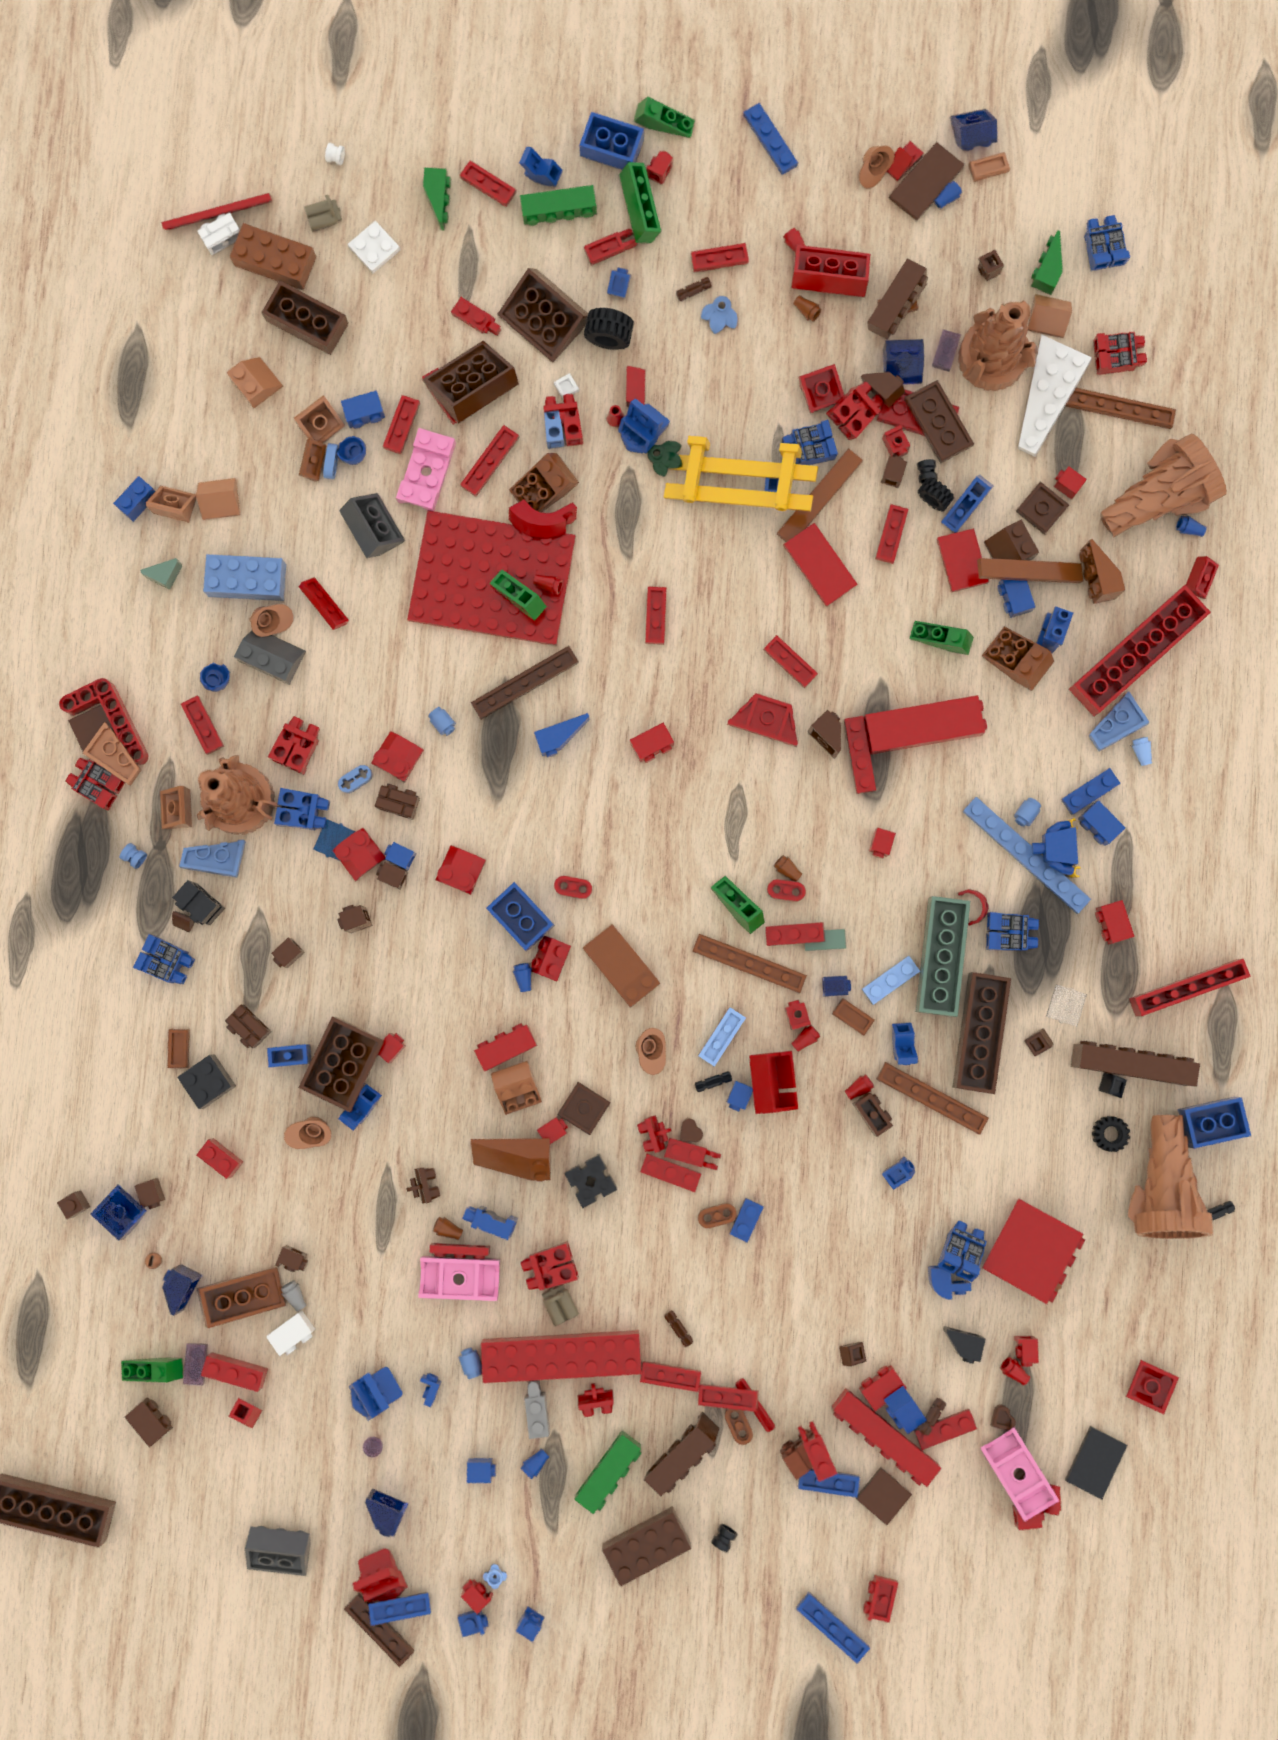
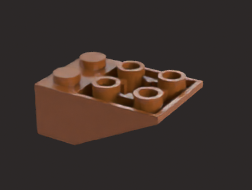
[509,453,579,512]
[1079,539,1125,604]
[982,626,1054,691]

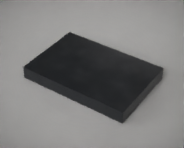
[1065,1426,1128,1500]

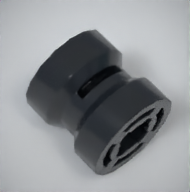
[917,459,938,484]
[711,1524,738,1553]

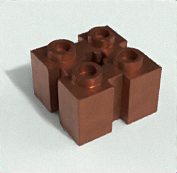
[780,1429,815,1480]

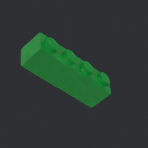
[619,162,661,243]
[520,185,597,226]
[574,1430,642,1514]

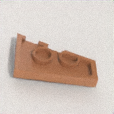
[83,722,142,786]

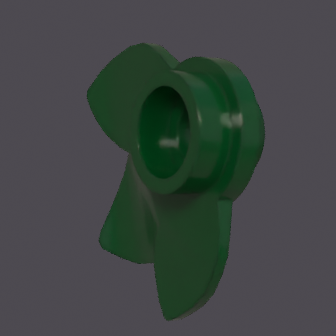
[648,441,682,477]

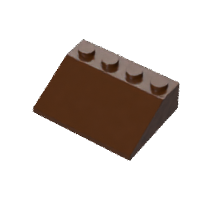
[497,268,588,362]
[423,341,519,423]
[298,1016,384,1113]

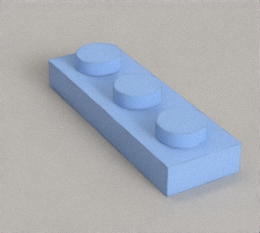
[862,956,920,1005]
[698,1007,746,1067]

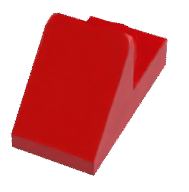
[887,141,924,182]

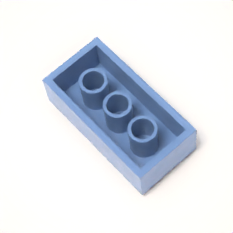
[203,554,286,601]

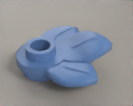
[701,296,737,334]

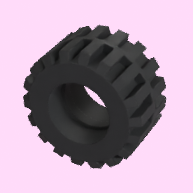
[584,308,634,350]

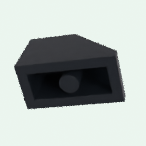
[943,1326,986,1364]

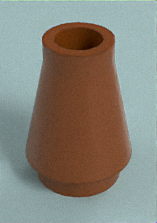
[793,295,822,321]
[774,855,803,882]
[433,1217,463,1240]

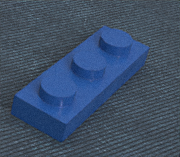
[1061,768,1121,815]
[798,1469,860,1498]
[368,1592,431,1626]

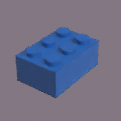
[579,112,644,170]
[486,882,555,952]
[1178,1097,1251,1149]

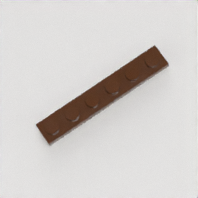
[471,646,579,720]

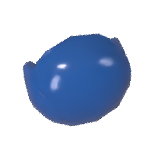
[336,436,366,465]
[200,663,230,692]

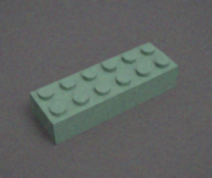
[915,896,971,1017]

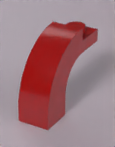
[509,500,577,538]

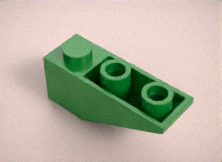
[634,96,695,138]
[423,167,451,230]
[1031,230,1063,295]
[910,621,974,655]
[121,1357,183,1383]

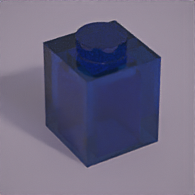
[822,976,851,997]

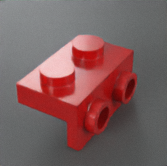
[531,936,571,982]
[863,1575,898,1623]

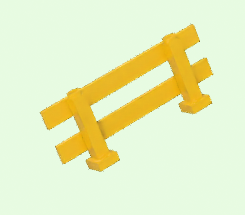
[664,436,818,511]

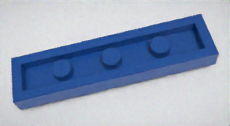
[743,103,798,175]
[796,1592,870,1664]

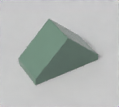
[140,558,182,590]

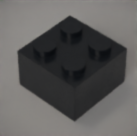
[177,1055,236,1109]

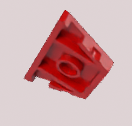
[727,693,798,747]

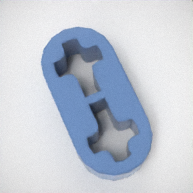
[323,443,339,480]
[338,765,373,793]

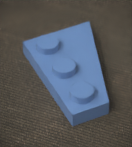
[1089,691,1149,751]
[179,840,246,878]

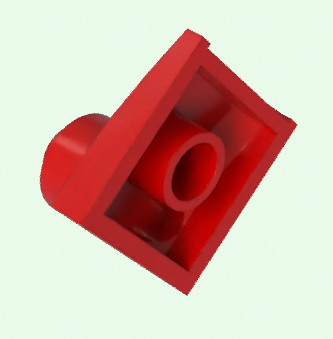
[798,364,844,413]
[371,731,424,783]
[332,828,386,881]
[435,845,486,895]
[1126,1360,1179,1414]

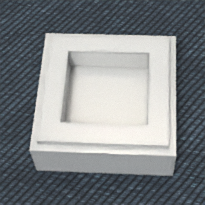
[554,373,579,399]

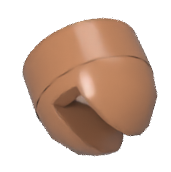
[145,1253,162,1269]

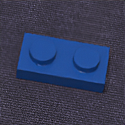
[729,1198,764,1243]

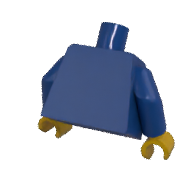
[1032,818,1081,878]

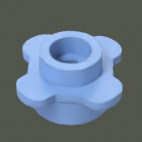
[483,1564,507,1589]

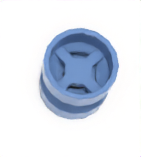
[119,843,147,869]

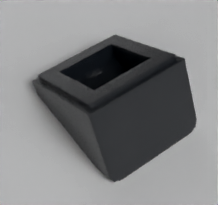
[1099,1073,1127,1098]

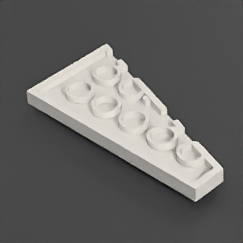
[1019,335,1092,457]

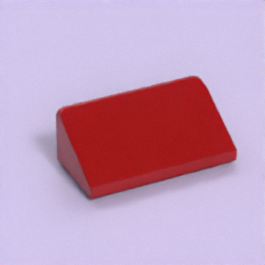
[626,366,645,406]
[1186,556,1219,599]

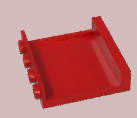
[982,1199,1085,1304]

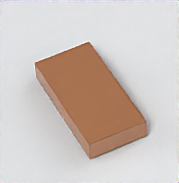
[968,152,1010,182]

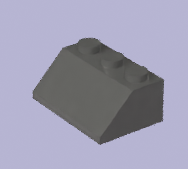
[339,493,405,558]
[234,630,306,685]
[245,1526,310,1576]

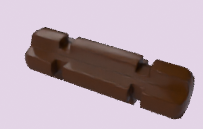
[676,277,712,301]
[664,1310,693,1347]
[919,1398,946,1436]

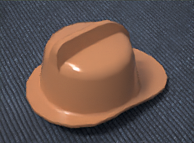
[859,145,895,188]
[249,604,293,637]
[635,1028,666,1075]
[284,1117,331,1149]

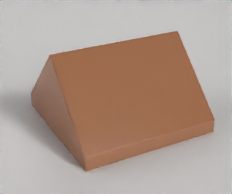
[1028,294,1072,338]
[294,395,345,443]
[196,478,240,520]
[146,485,196,523]
[160,786,192,829]

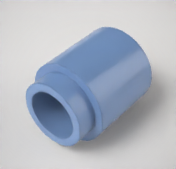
[428,707,456,736]
[1014,798,1041,827]
[458,1347,482,1379]

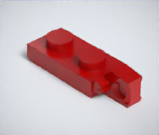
[451,297,501,336]

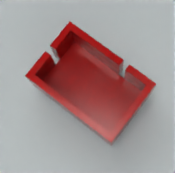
[749,1051,798,1114]

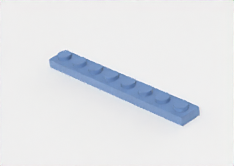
[962,797,1091,914]

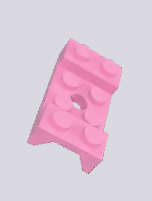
[396,428,456,511]
[418,1256,500,1301]
[980,1428,1059,1522]

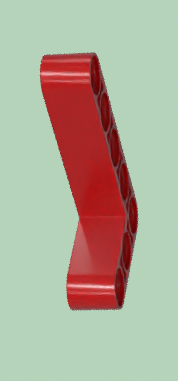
[59,678,149,765]

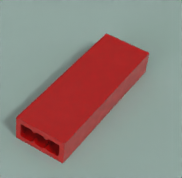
[864,695,987,755]

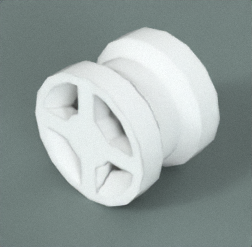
[325,143,345,165]

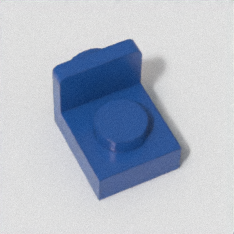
[607,267,632,298]
[882,1157,915,1190]
[420,1373,441,1407]
[457,1610,488,1637]

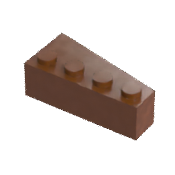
[867,258,928,340]
[644,1411,720,1496]

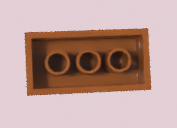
[230,223,316,290]

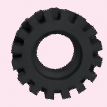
[918,477,954,512]
[1092,1116,1131,1152]

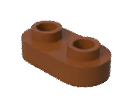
[698,1203,737,1228]
[725,1409,753,1445]

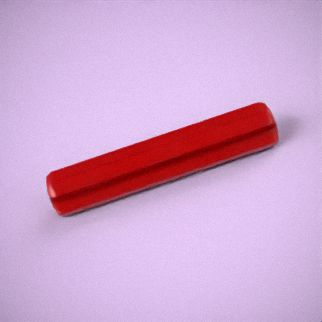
[735,1378,775,1432]

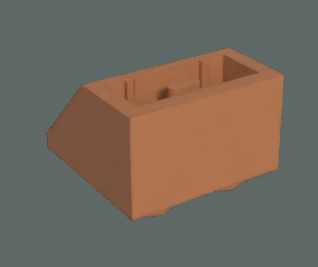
[491,1061,542,1115]

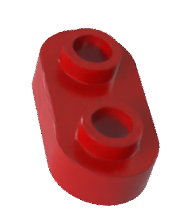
[554,876,592,899]
[767,879,806,902]

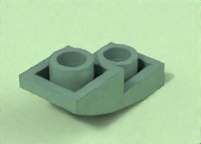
[805,929,846,951]

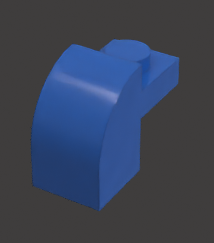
[519,147,563,187]
[892,1022,918,1065]
[338,1084,382,1131]
[928,1265,972,1300]

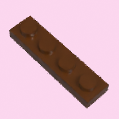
[344,1593,415,1668]

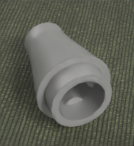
[281,1280,306,1312]

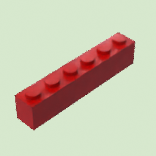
[1129,958,1251,1017]
[831,1388,942,1487]

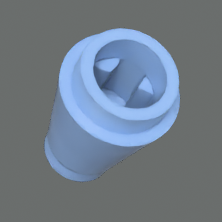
[1132,737,1152,766]

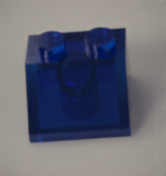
[950,109,997,151]
[883,339,924,384]
[90,1184,147,1241]
[162,1264,202,1316]
[365,1488,408,1537]

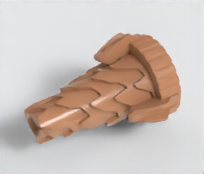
[958,301,1038,391]
[1100,433,1227,538]
[197,755,278,835]
[1128,1115,1213,1239]

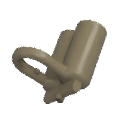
[304,195,342,231]
[542,1284,579,1326]

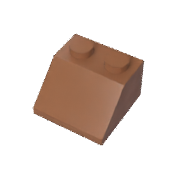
[226,357,283,409]

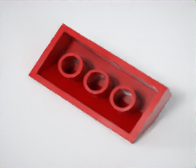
[791,245,871,297]

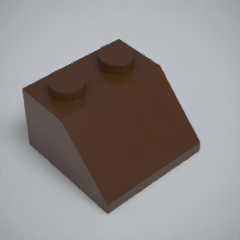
[984,519,1039,561]
[808,710,841,759]

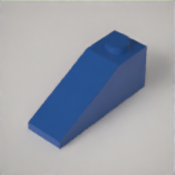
[941,474,994,533]
[534,713,590,758]

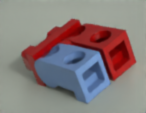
[543,394,583,449]

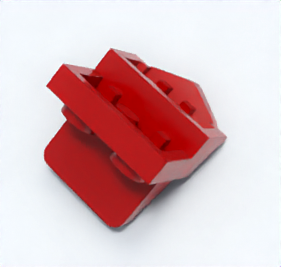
[352,1548,408,1603]

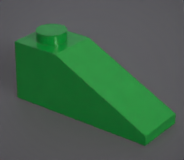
[490,570,547,621]
[711,876,765,934]

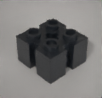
[172,880,225,925]
[564,1154,618,1208]

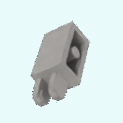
[525,1380,550,1439]

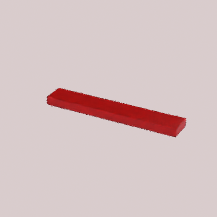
[161,193,272,231]

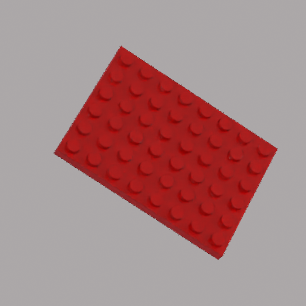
[407,510,576,646]

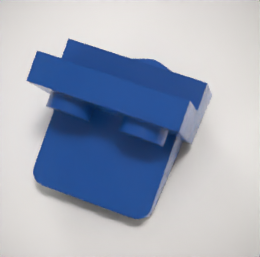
[618,398,670,454]
[349,1367,403,1421]

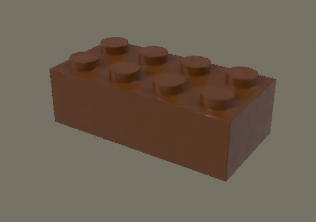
[261,281,349,355]
[602,1506,691,1587]

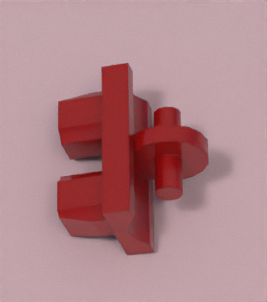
[637,1115,672,1153]
[578,1383,614,1417]

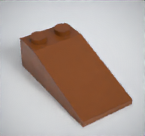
[583,924,660,1008]
[471,1138,551,1182]
[196,1267,286,1328]

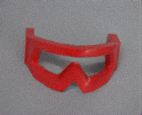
[958,889,989,926]

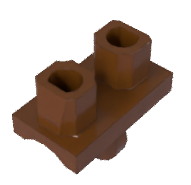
[406,1168,440,1204]

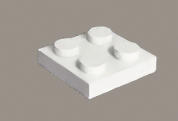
[348,221,400,273]

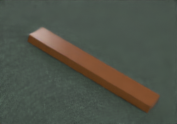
[1065,388,1176,429]
[777,448,863,542]
[977,558,1083,583]
[692,934,807,993]
[876,1062,989,1135]

